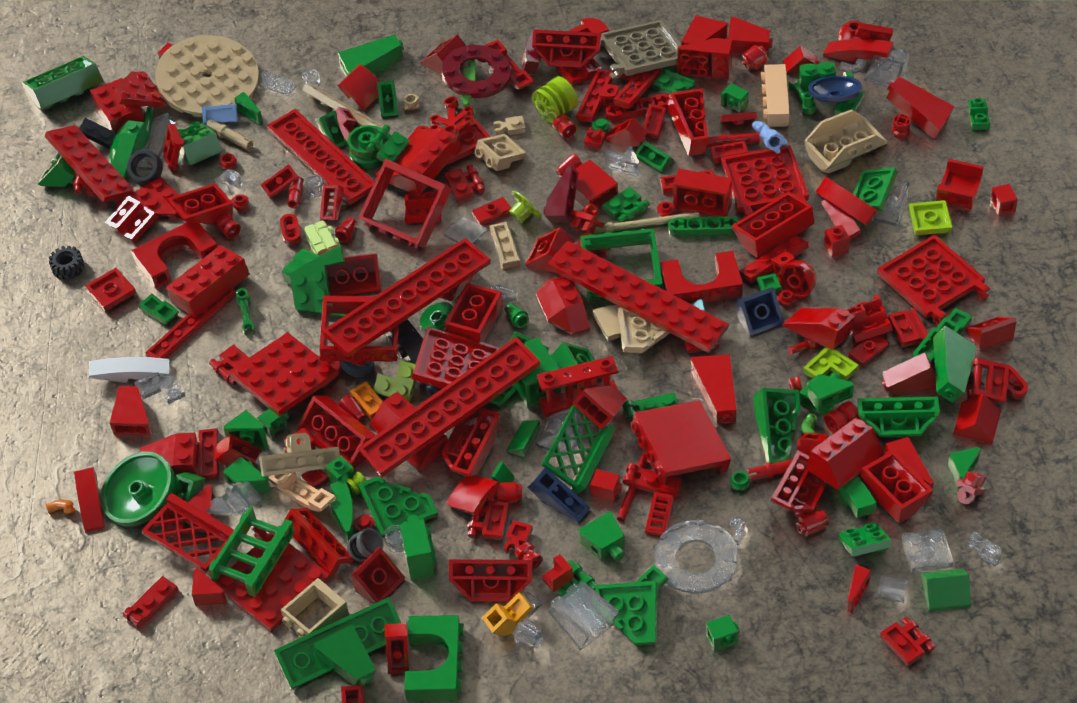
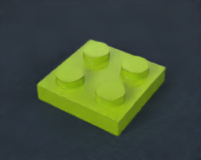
[908,200,952,236]

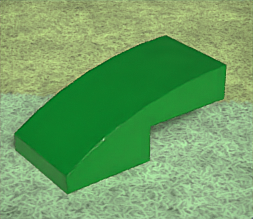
[139,293,179,324]

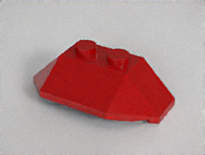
[532,29,602,68]
[536,276,590,335]
[441,408,501,477]
[770,451,825,513]
[449,559,532,602]

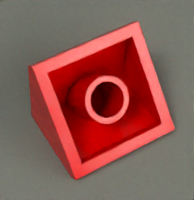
[965,316,1017,351]
[953,394,1001,444]
[351,547,405,604]

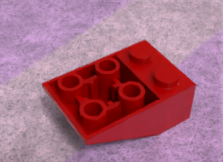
[677,38,732,79]

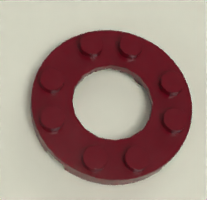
[442,44,511,98]

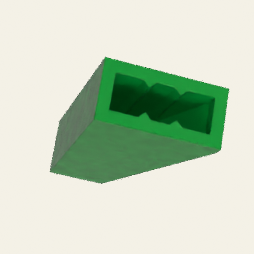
[338,34,404,76]
[933,326,977,403]

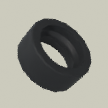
[127,149,163,184]

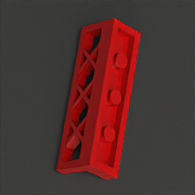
[283,508,353,576]

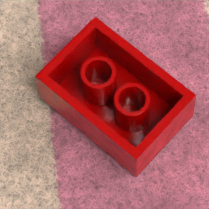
[90,78,145,133]
[673,169,732,217]
[445,283,503,343]

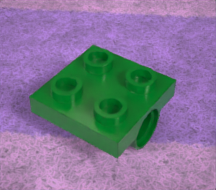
[838,523,892,557]

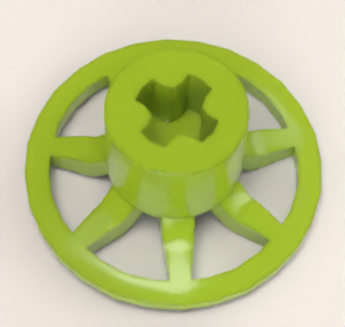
[509,191,542,223]

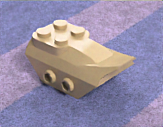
[805,110,888,173]

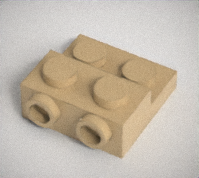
[475,134,526,171]

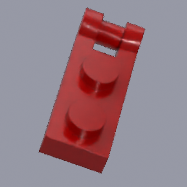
[622,463,682,499]
[122,576,178,628]

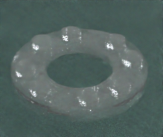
[654,520,737,594]

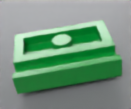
[652,69,695,95]

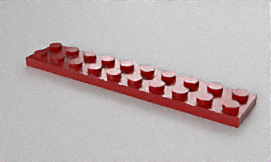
[323,238,491,358]
[547,241,729,353]
[358,337,541,478]

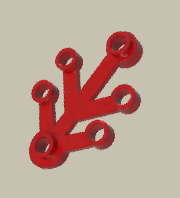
[429,96,475,137]

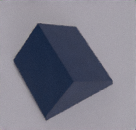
[737,287,784,336]

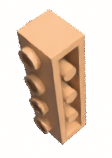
[761,64,789,127]

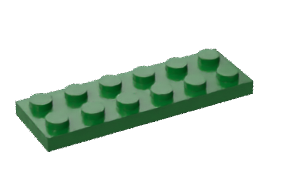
[273,597,401,690]

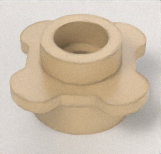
[402,94,420,110]

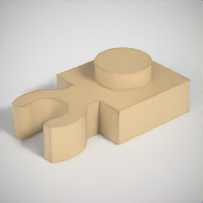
[494,116,526,135]

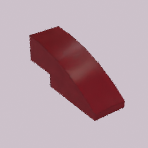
[521,28,541,75]

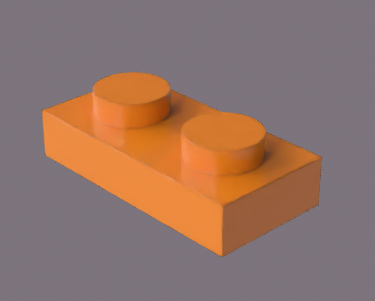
[350,382,383,420]

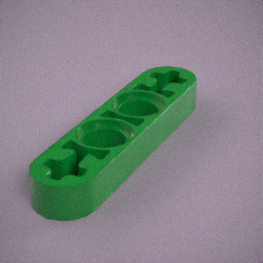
[668,216,739,236]

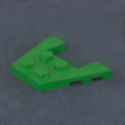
[290,245,347,317]

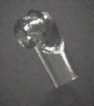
[730,516,748,546]

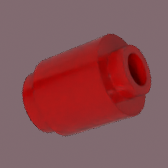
[494,482,522,503]
[796,510,829,536]

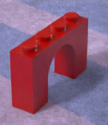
[132,222,217,289]
[660,251,743,304]

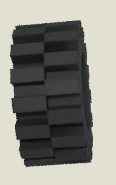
[49,246,84,280]

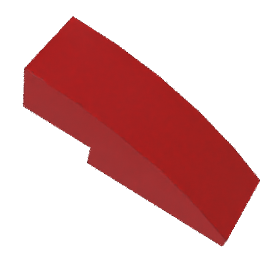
[74,467,105,532]

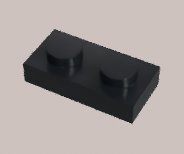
[79,118,117,149]

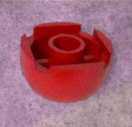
[778,260,817,299]

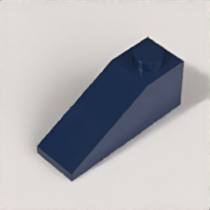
[527,467,591,523]

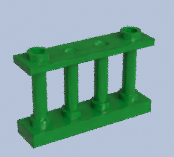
[209,506,295,597]

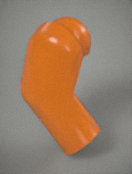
[45,499,75,514]

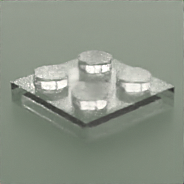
[902,528,953,573]

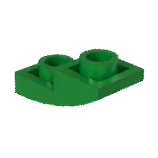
[967,98,990,130]

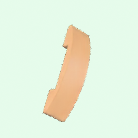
[269,472,336,512]

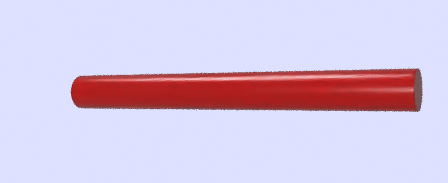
[617,454,647,522]

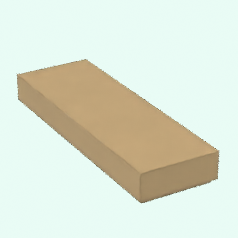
[490,222,520,269]

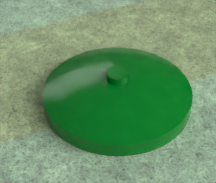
[100,452,175,527]

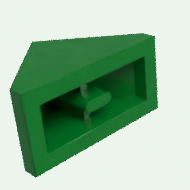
[377,80,398,117]
[948,447,981,488]

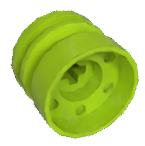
[532,76,578,123]

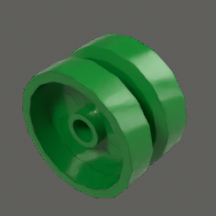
[348,125,386,170]

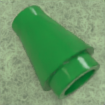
[504,303,529,328]

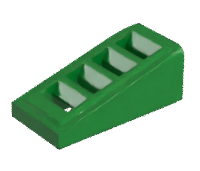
[234,92,263,125]

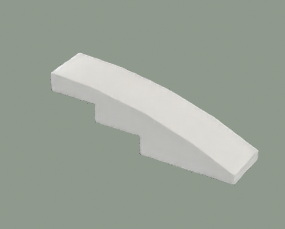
[89,357,169,383]

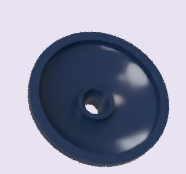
[808,76,862,105]

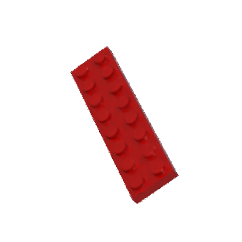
[267,109,375,206]

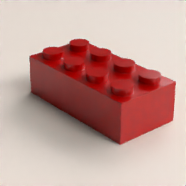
[166,245,250,318]

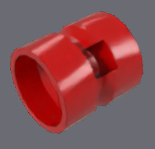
[824,401,862,434]

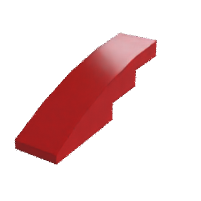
[823,39,894,62]

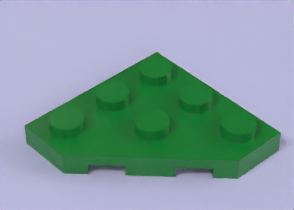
[358,477,438,538]
[595,581,658,646]

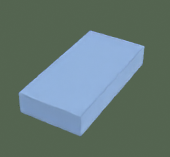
[202,104,239,125]

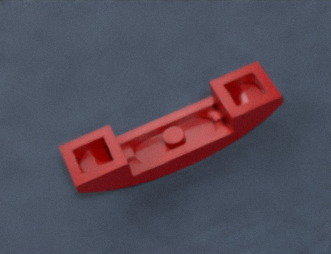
[484,39,534,90]
[815,177,878,226]

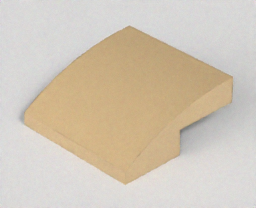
[593,305,621,341]

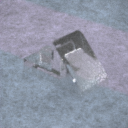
[605,146,640,176]

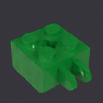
[400,514,437,580]

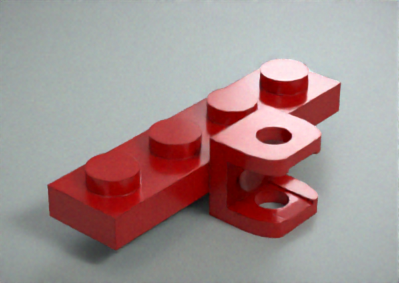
[576,68,619,122]
[739,236,809,284]

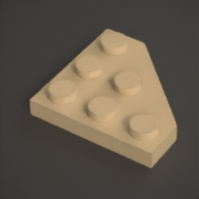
[617,307,670,353]

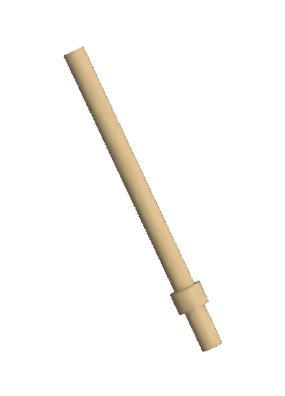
[594,212,699,234]

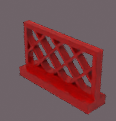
[142,493,234,572]

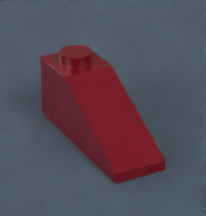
[544,165,579,223]

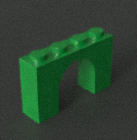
[404,615,464,701]

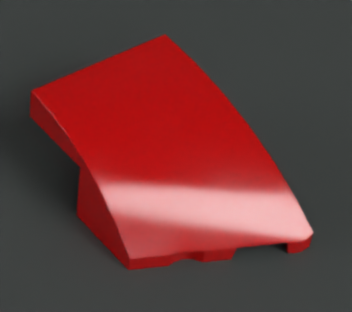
[847,294,893,343]

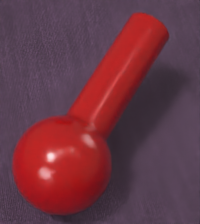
[788,338,820,355]

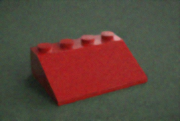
[375,129,459,196]

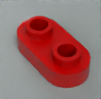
[280,214,302,245]
[1007,366,1028,399]

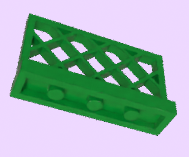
[541,405,616,495]

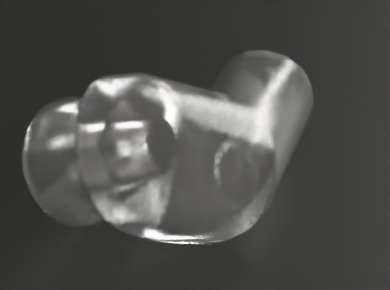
[839,59,866,74]

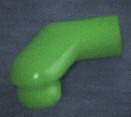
[801,414,817,433]

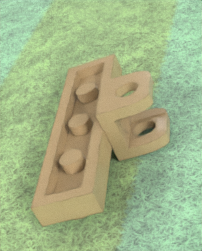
[259,433,340,476]

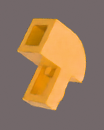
[482,592,534,636]

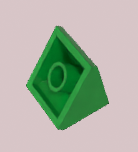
[224,410,269,452]
[921,569,971,611]

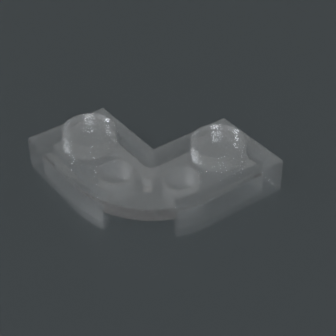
[134,372,186,404]

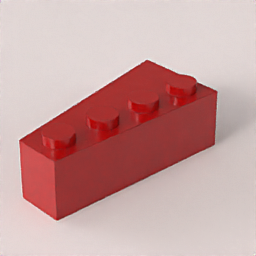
[667,88,708,156]

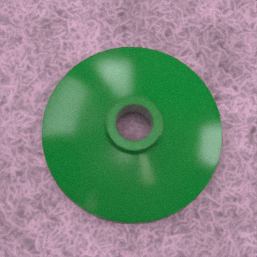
[419,302,453,331]

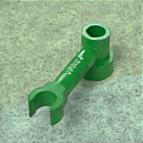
[788,79,816,114]
[236,288,255,335]

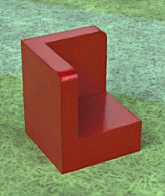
[542,554,573,592]

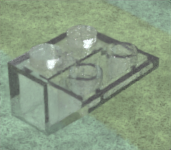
[206,481,263,517]

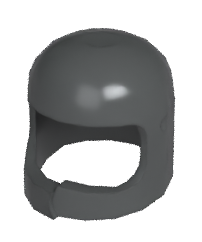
[347,528,384,562]

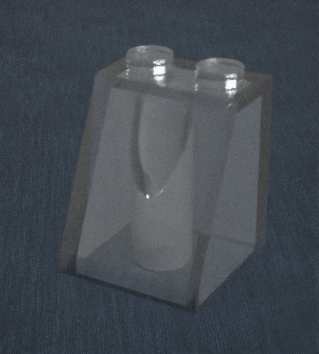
[548,581,619,651]

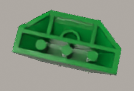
[857,397,940,437]

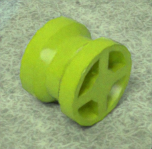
[345,472,367,497]

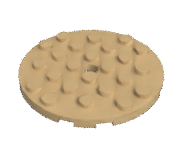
[155,35,259,118]

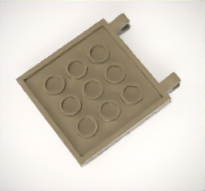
[600,20,682,79]

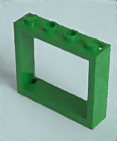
[580,229,662,302]

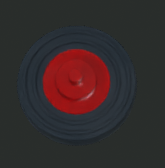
[339,361,374,377]

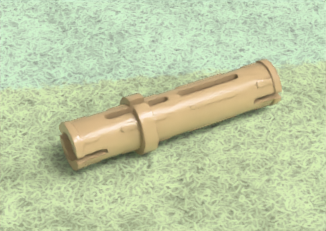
[206,119,253,151]

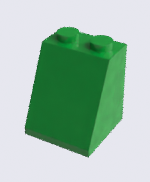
[515,338,561,408]
[313,624,376,686]

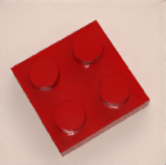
[85,268,136,311]

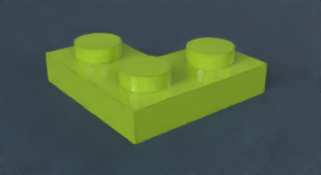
[803,347,859,381]
[373,360,416,402]

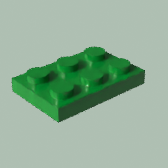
[853,167,898,212]

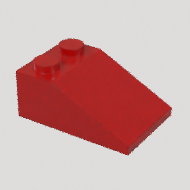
[167,183,233,225]
[783,308,855,350]
[140,432,198,479]

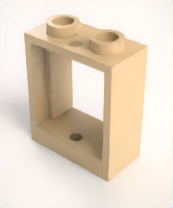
[281,578,349,638]

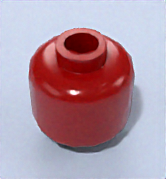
[742,45,769,71]

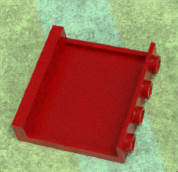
[631,400,731,485]

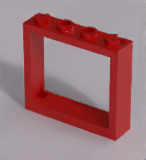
[358,159,452,249]
[319,296,399,362]

